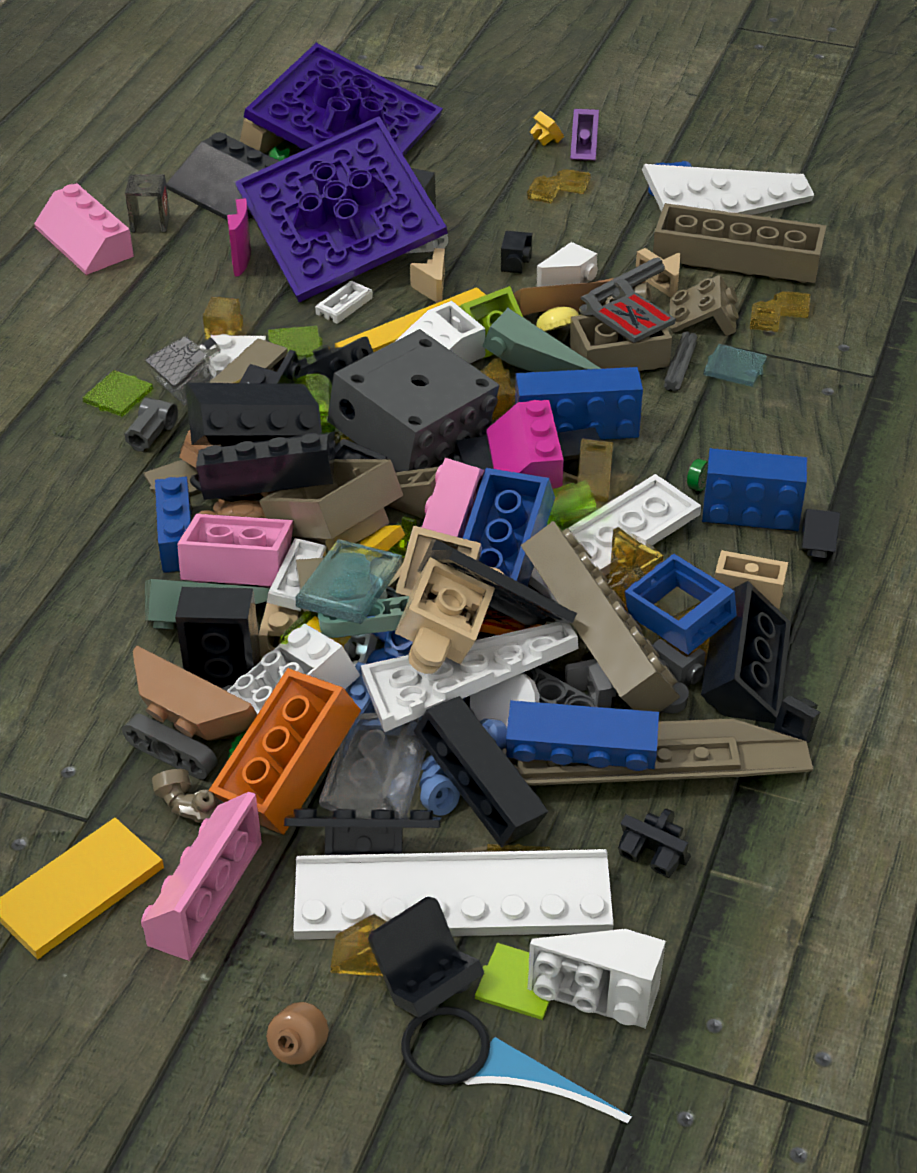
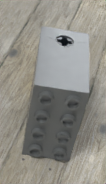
[327,329,499,472]

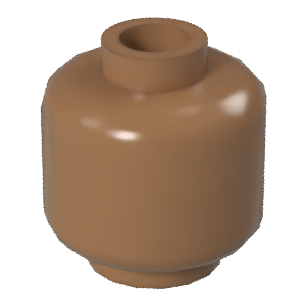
[266,1002,329,1065]

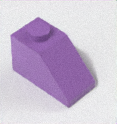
[570,109,599,161]

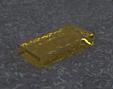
[576,439,613,502]

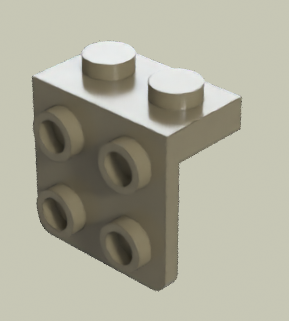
[670,275,739,336]

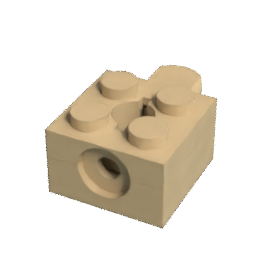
[395,526,504,597]
[395,557,495,674]

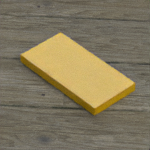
[0,818,164,960]

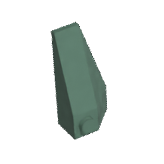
[482,308,601,372]
[145,579,270,629]

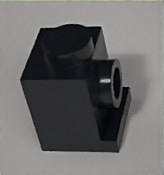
[501,231,533,273]

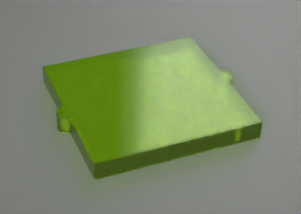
[268,326,322,358]
[82,370,153,417]

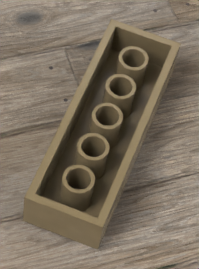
[653,203,826,283]
[520,521,680,712]

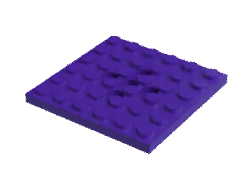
[243,43,443,156]
[235,116,448,302]

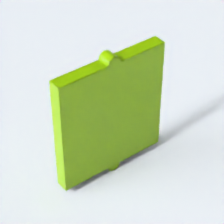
[475,943,550,1020]

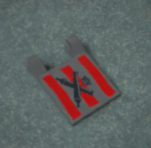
[579,279,676,343]

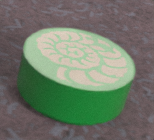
[687,459,708,492]

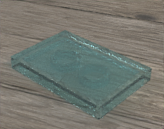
[295,539,402,624]

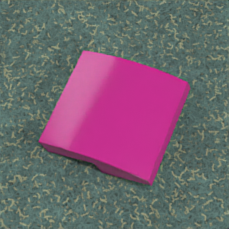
[227,198,251,277]

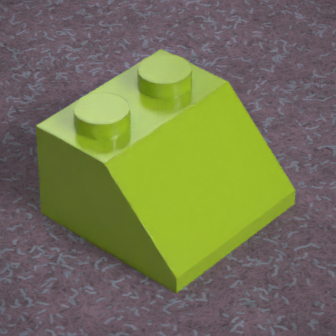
[459,286,523,359]

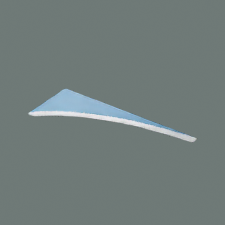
[463,1037,632,1123]

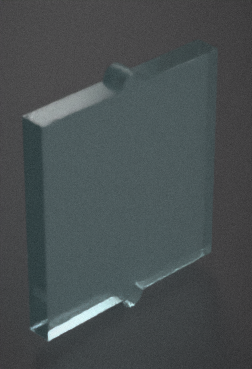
[703,344,767,387]

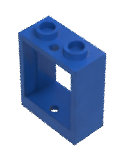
[625,554,737,655]

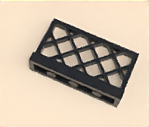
[417,539,577,627]

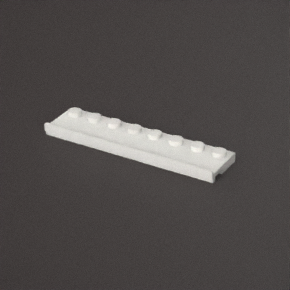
[293,849,613,940]

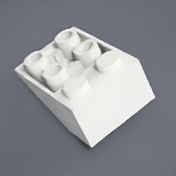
[396,301,485,364]
[227,623,360,714]
[528,929,666,1029]

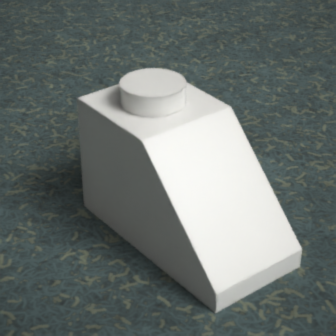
[537,242,598,287]

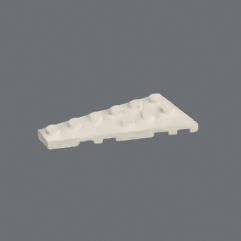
[642,164,814,215]
[361,622,579,732]

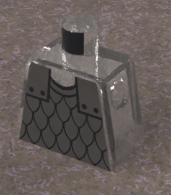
[145,337,221,406]

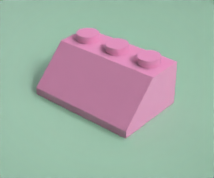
[177,514,293,588]

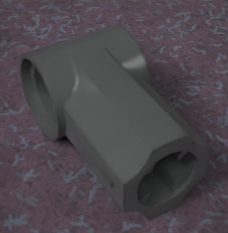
[124,397,178,452]

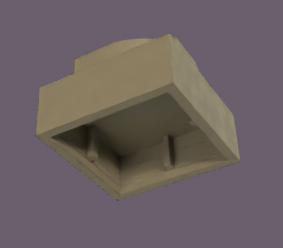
[259,459,403,553]

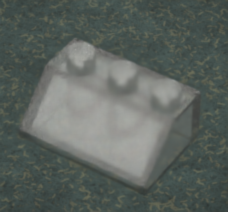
[319,713,427,817]

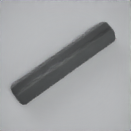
[589,257,665,304]
[664,332,697,392]

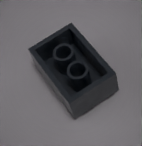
[175,587,261,689]

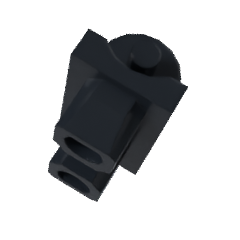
[618,808,691,878]

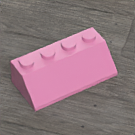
[34,184,134,275]
[141,792,262,961]

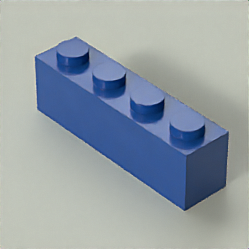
[506,700,659,771]

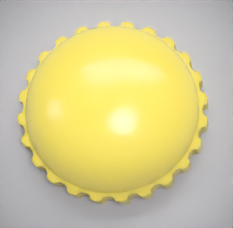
[536,307,579,332]

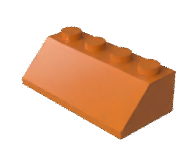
[208,668,361,835]

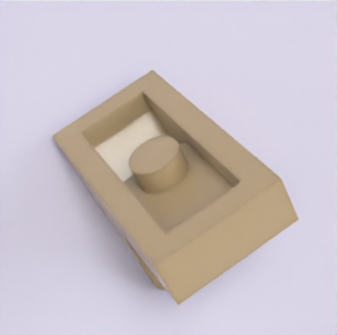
[410,248,445,303]
[636,248,680,298]

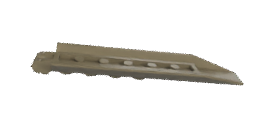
[502,719,813,786]

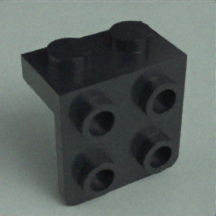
[368,896,485,1018]

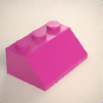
[487,400,564,490]

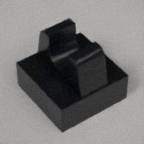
[773,695,820,744]

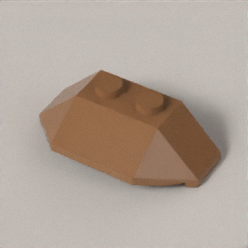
[133,646,258,741]

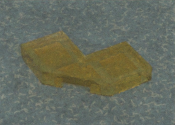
[527,169,591,203]
[750,291,811,332]

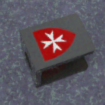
[125,175,170,232]

